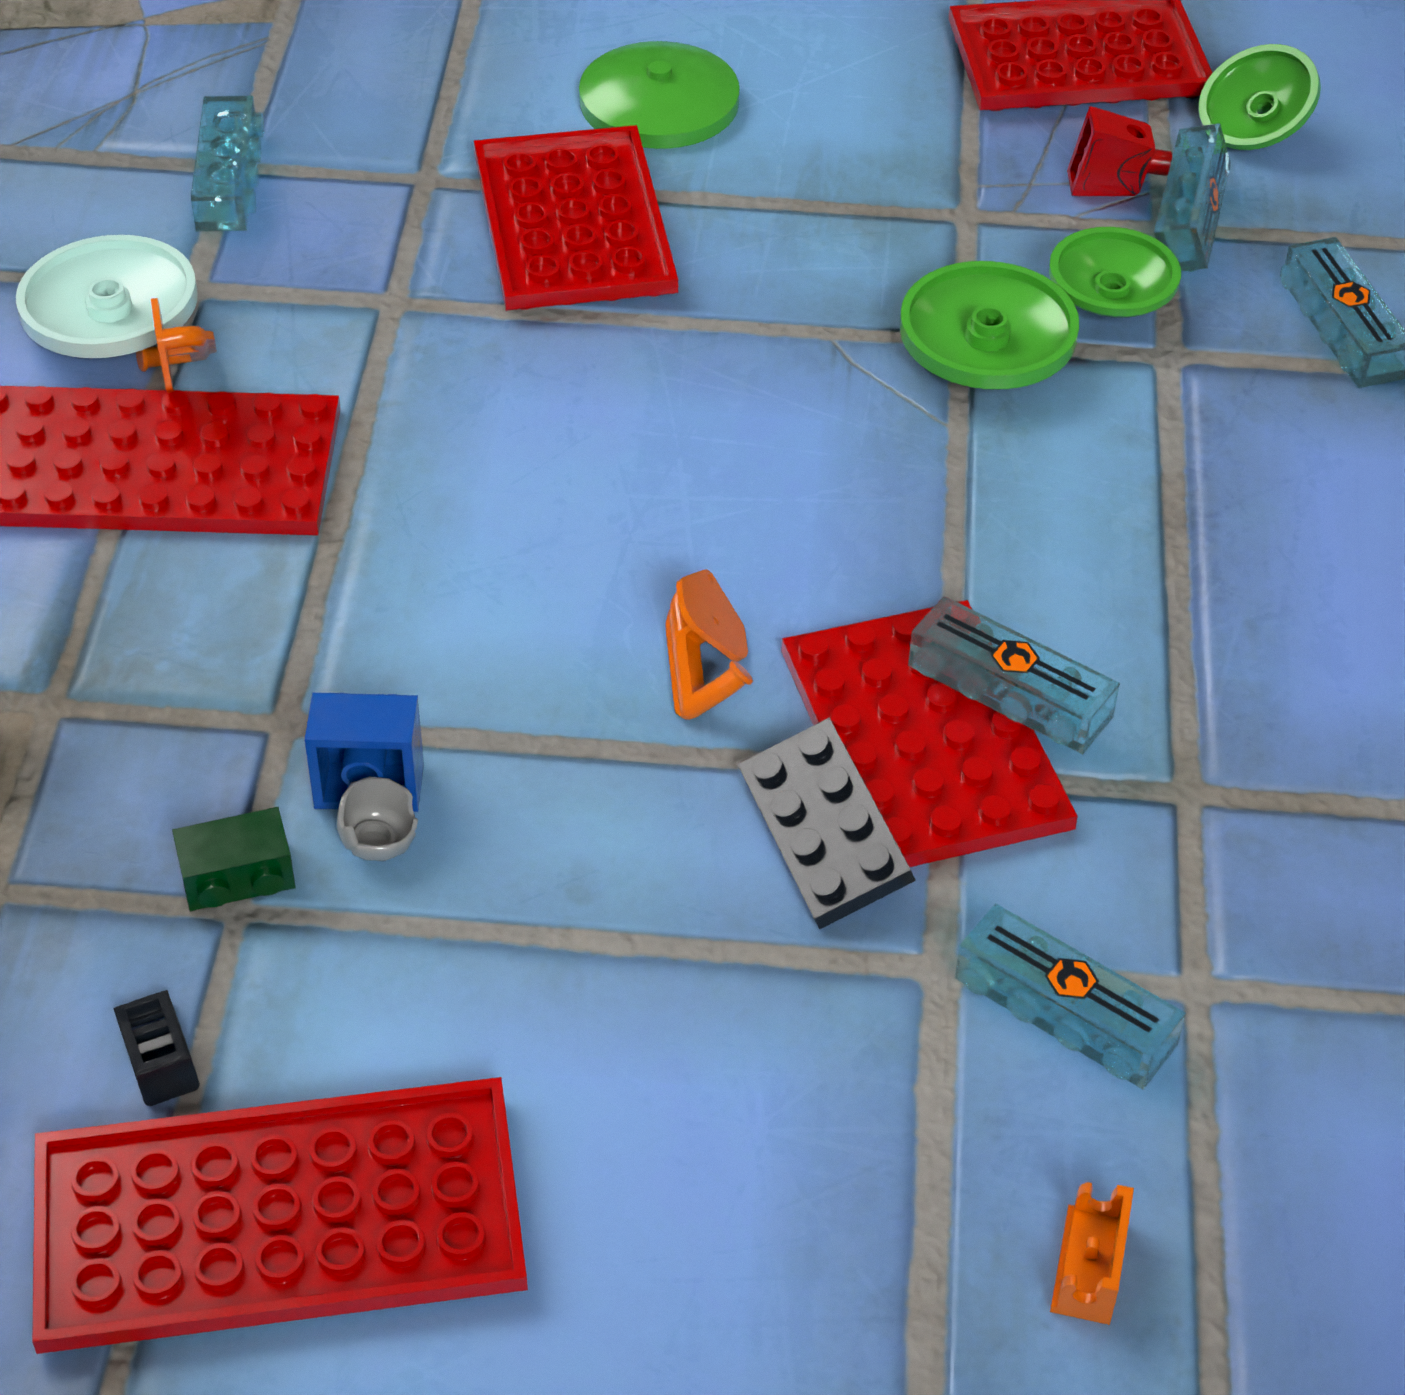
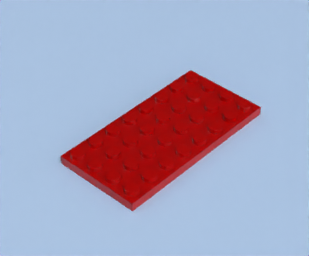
[0,386,341,536]
[32,1077,528,1354]

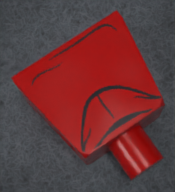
[1067,106,1172,196]

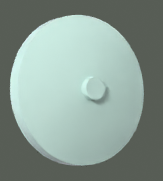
[16,235,198,358]

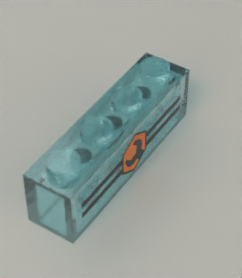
[1154,123,1231,272]
[1280,237,1405,388]
[908,596,1120,755]
[955,903,1186,1090]

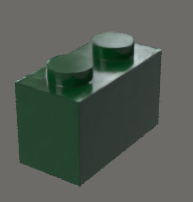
[172,807,296,912]

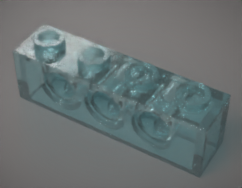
[191,96,264,232]

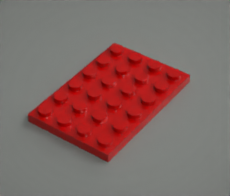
[949,0,1213,111]
[474,125,679,311]
[781,600,1078,867]

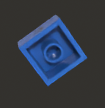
[304,692,424,812]

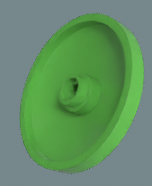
[579,41,740,149]
[900,261,1079,390]

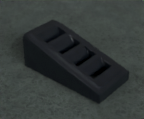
[113,990,200,1106]

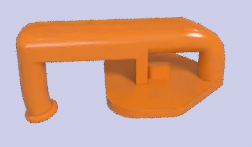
[136,298,217,393]
[665,569,753,720]

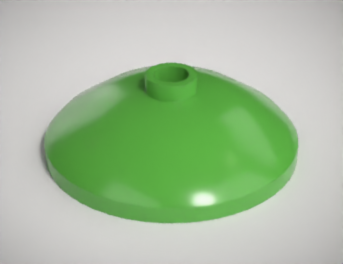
[1199,44,1321,150]
[1049,227,1181,318]

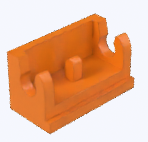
[1050,1182,1134,1325]

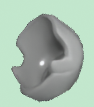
[337,776,418,861]

